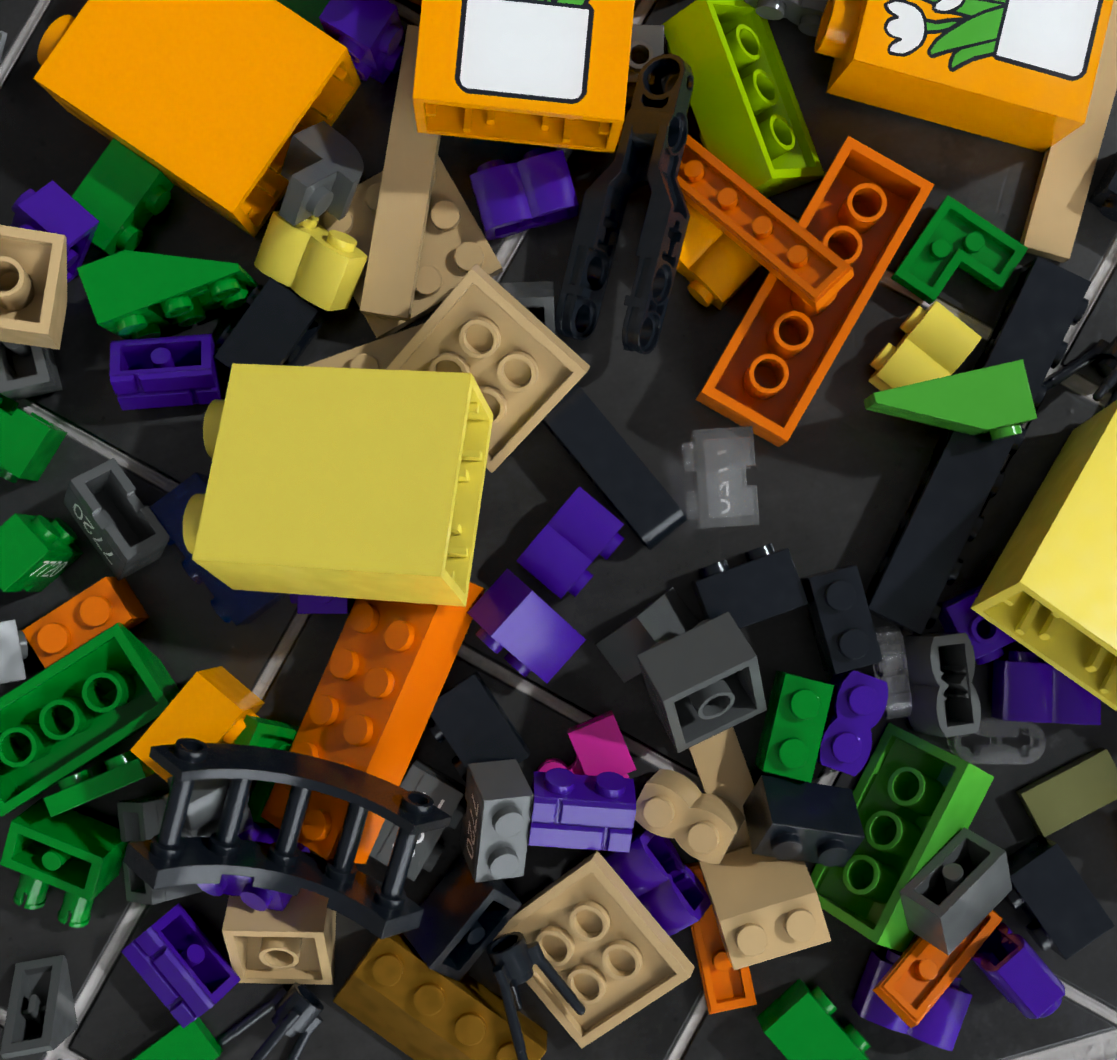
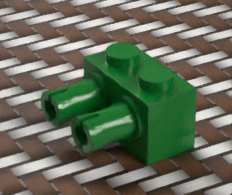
[0,798,128,928]

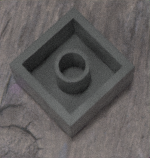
[637,612,767,753]

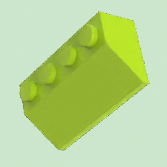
[662,0,825,198]

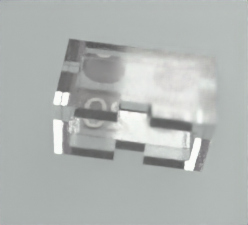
[682,426,759,530]

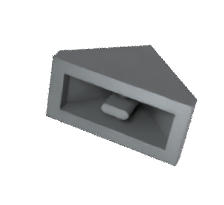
[595,587,699,683]
[0,955,78,1059]

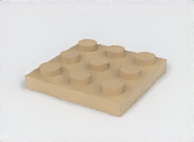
[318,156,503,339]
[385,264,590,473]
[493,850,695,1049]

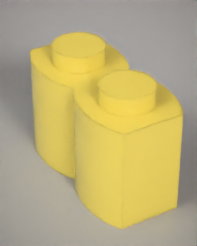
[254,211,368,311]
[868,301,982,391]

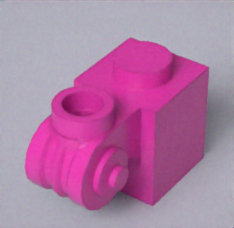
[537,710,637,778]

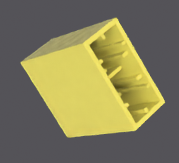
[183,363,493,607]
[970,400,1117,712]

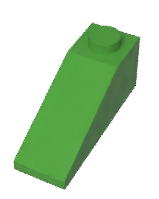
[864,359,1037,441]

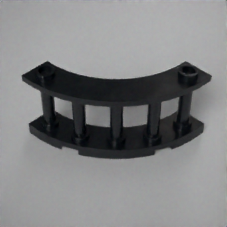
[123,738,452,940]

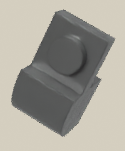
[279,120,364,226]

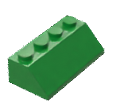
[0,623,180,817]

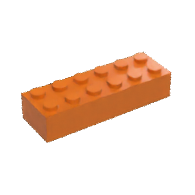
[695,136,935,447]
[261,582,486,864]

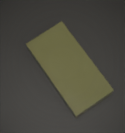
[1016,747,1117,837]

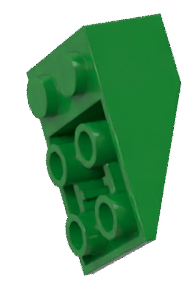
[77,250,259,340]

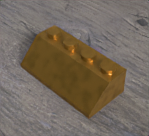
[333,933,547,1060]

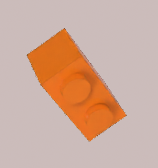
[22,577,149,669]

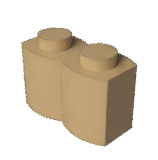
[635,769,745,864]

